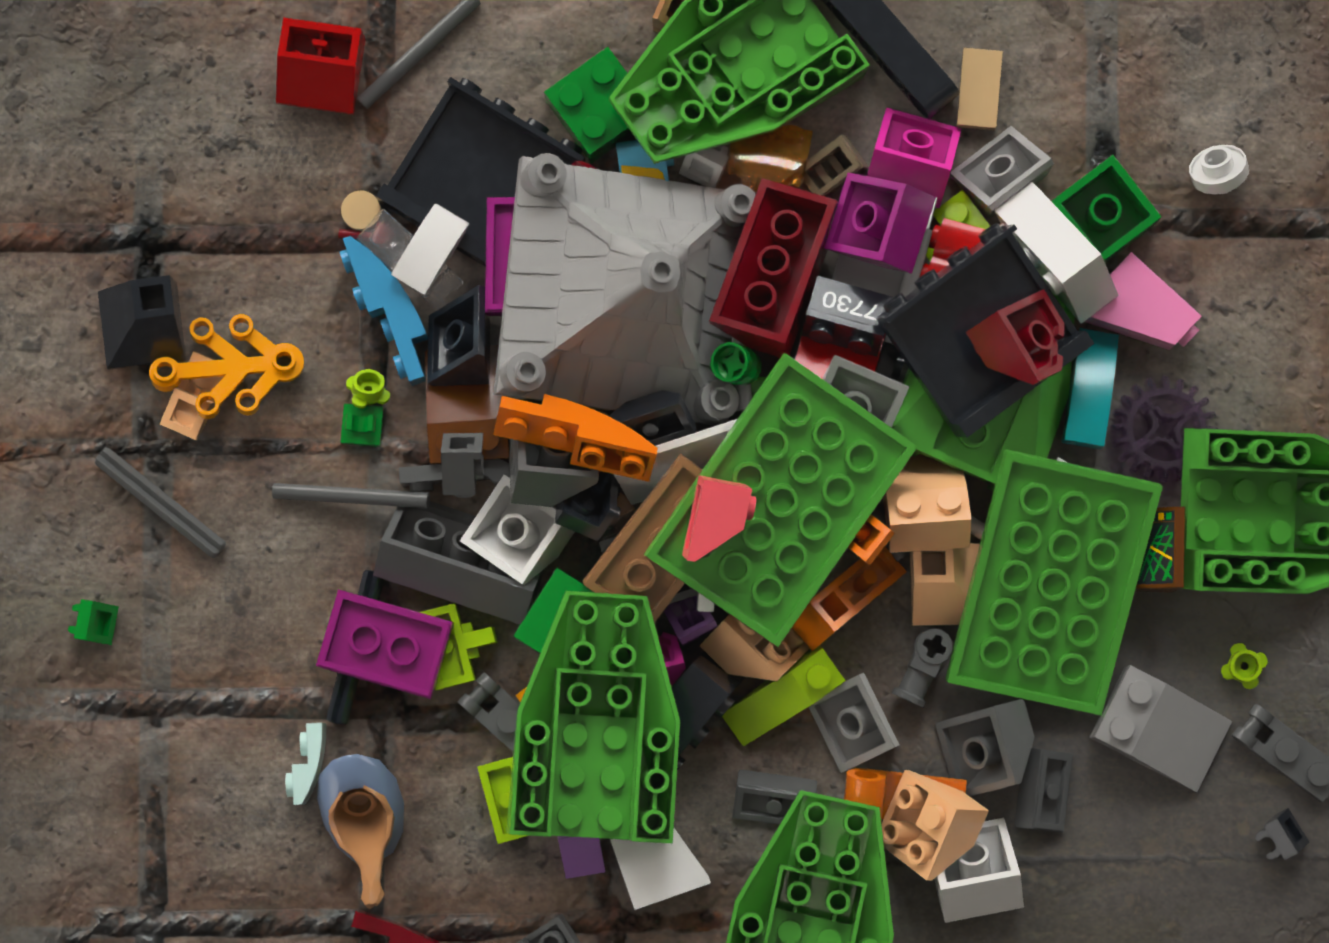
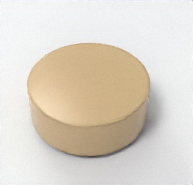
[341,190,381,231]

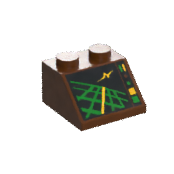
[1135,507,1185,593]

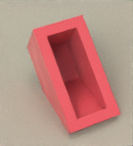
[682,475,756,562]

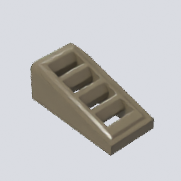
[779,135,869,197]

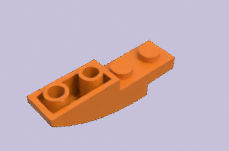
[493,394,658,482]

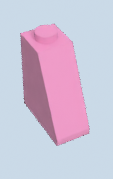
[1084,252,1202,350]

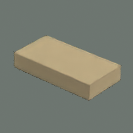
[956,48,1003,131]

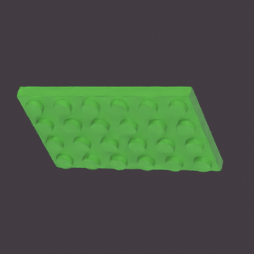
[644,353,918,647]
[945,449,1163,716]

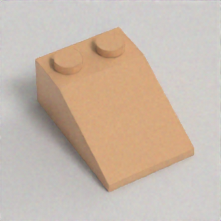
[883,454,971,553]

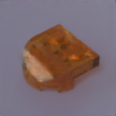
[727,125,813,192]

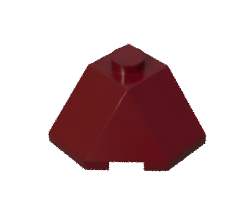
[966,289,1064,385]

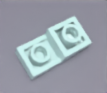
[285,723,326,805]

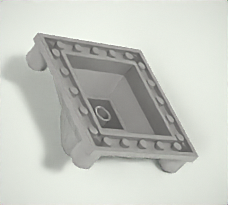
[493,153,756,426]

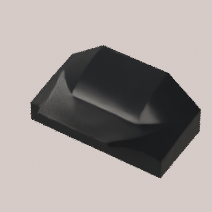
[609,390,696,446]

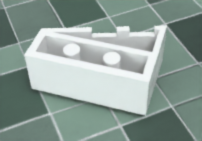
[994,182,1119,324]

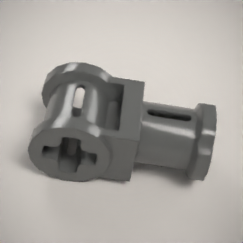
[891,628,953,708]

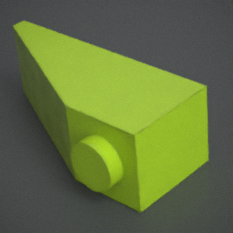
[722,646,846,746]

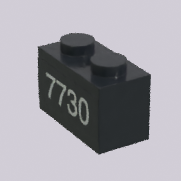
[801,276,892,357]

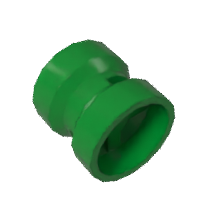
[710,342,762,386]

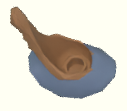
[317,754,404,909]

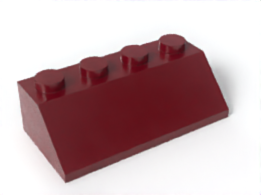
[709,178,838,358]

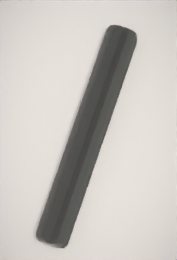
[95,448,226,558]

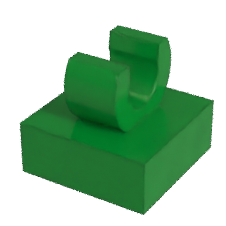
[340,403,385,447]
[68,599,119,645]

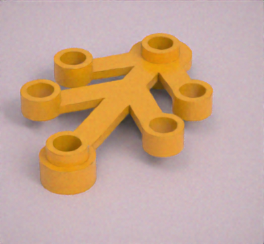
[149,314,304,419]

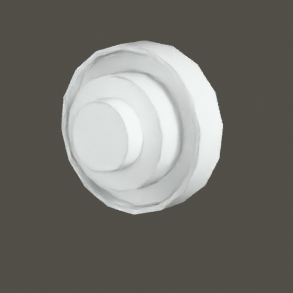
[1189,145,1249,194]

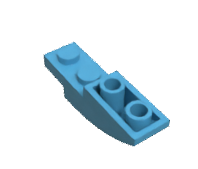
[340,236,428,386]

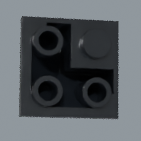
[98,275,186,370]

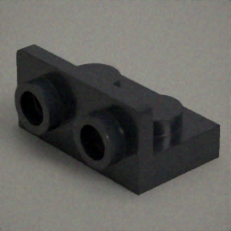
[555,472,621,541]

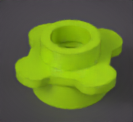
[346,369,390,408]
[1221,643,1268,689]

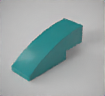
[1061,328,1119,450]

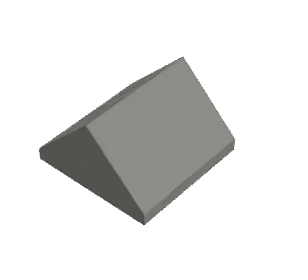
[950,126,1054,221]
[809,672,899,773]

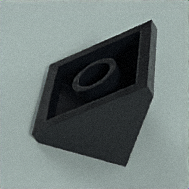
[427,285,490,386]

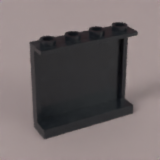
[376,77,585,267]
[875,223,1094,438]

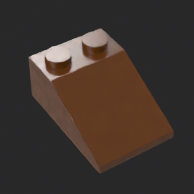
[425,345,510,465]

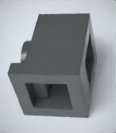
[441,433,484,498]

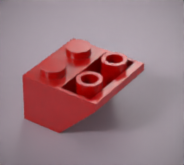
[276,17,366,115]

